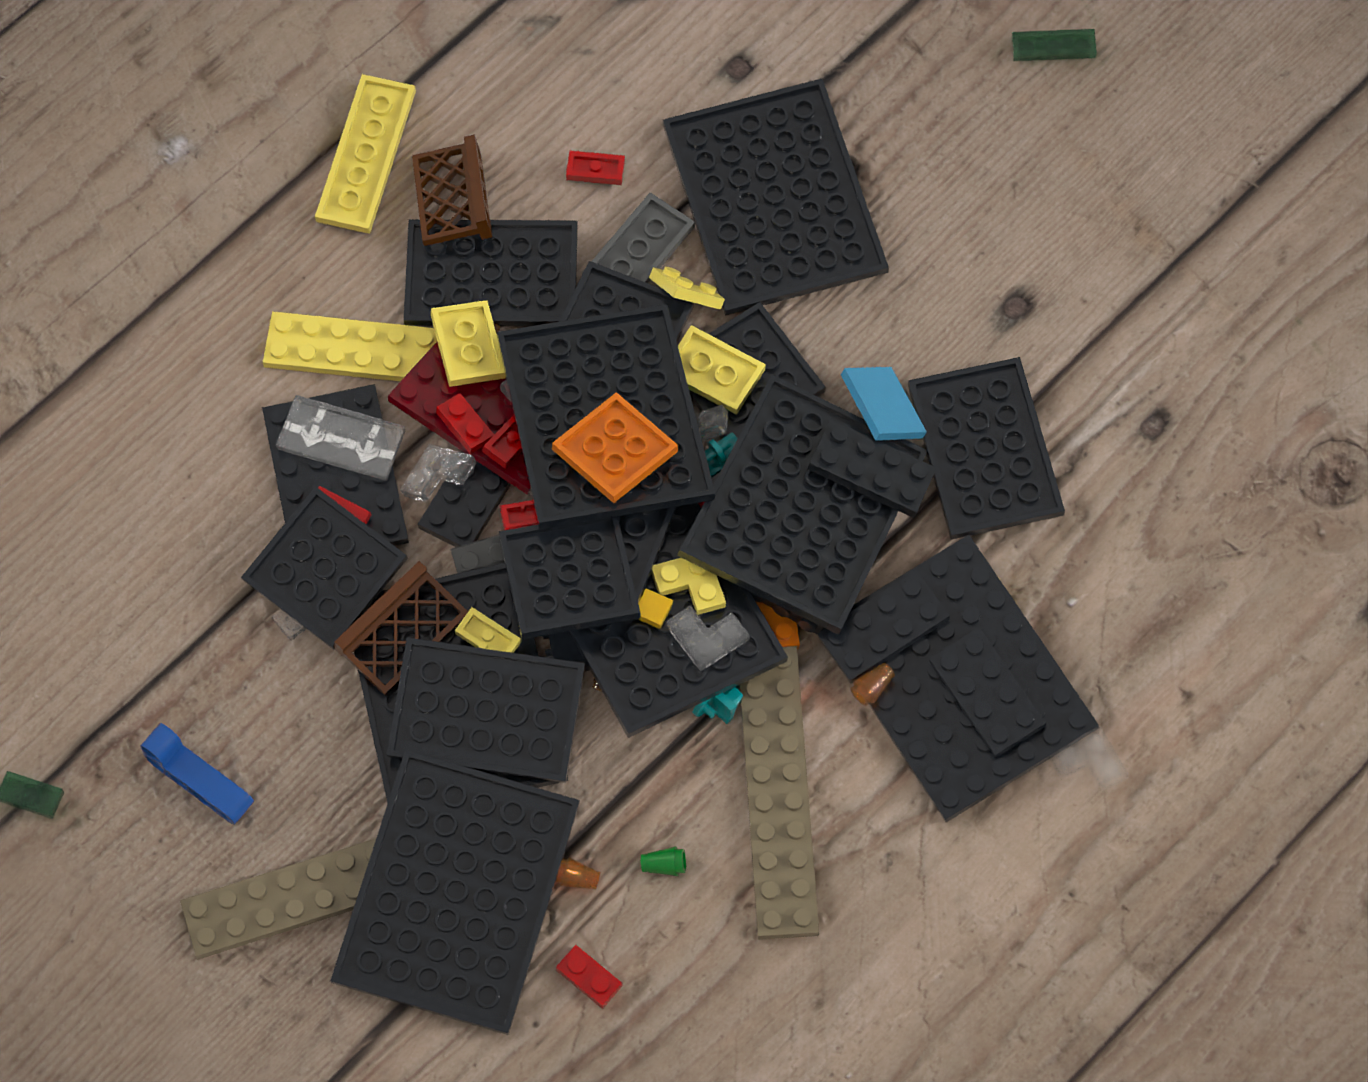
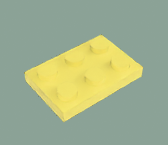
[430,300,506,387]
[678,325,766,414]

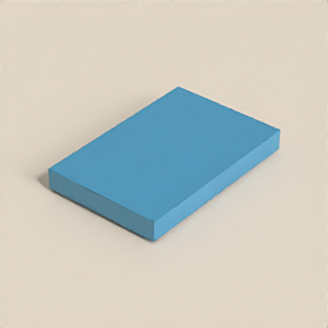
[841,367,927,440]

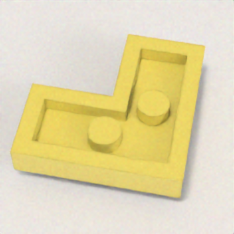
[649,267,725,310]
[651,558,726,615]
[455,607,521,653]

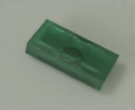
[0,771,64,819]

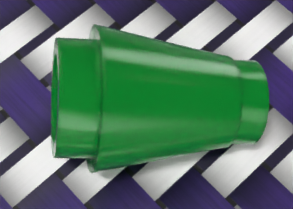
[641,846,686,877]

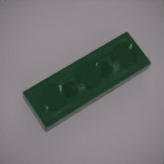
[1011,29,1097,61]

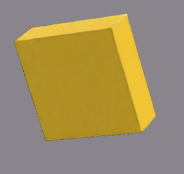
[638,588,673,629]

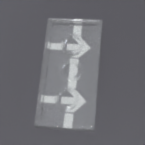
[276,395,406,481]

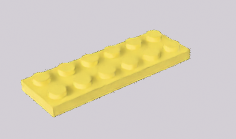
[315,74,416,234]
[263,312,437,382]

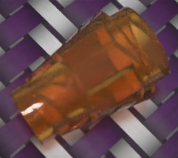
[850,663,895,706]
[556,857,601,890]

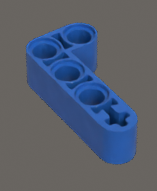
[140,723,254,825]

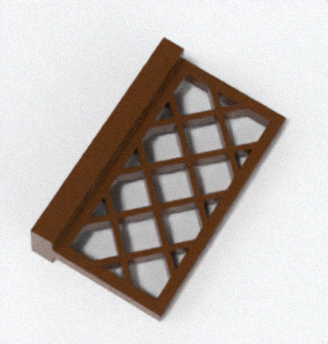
[412,134,493,246]
[334,561,468,696]

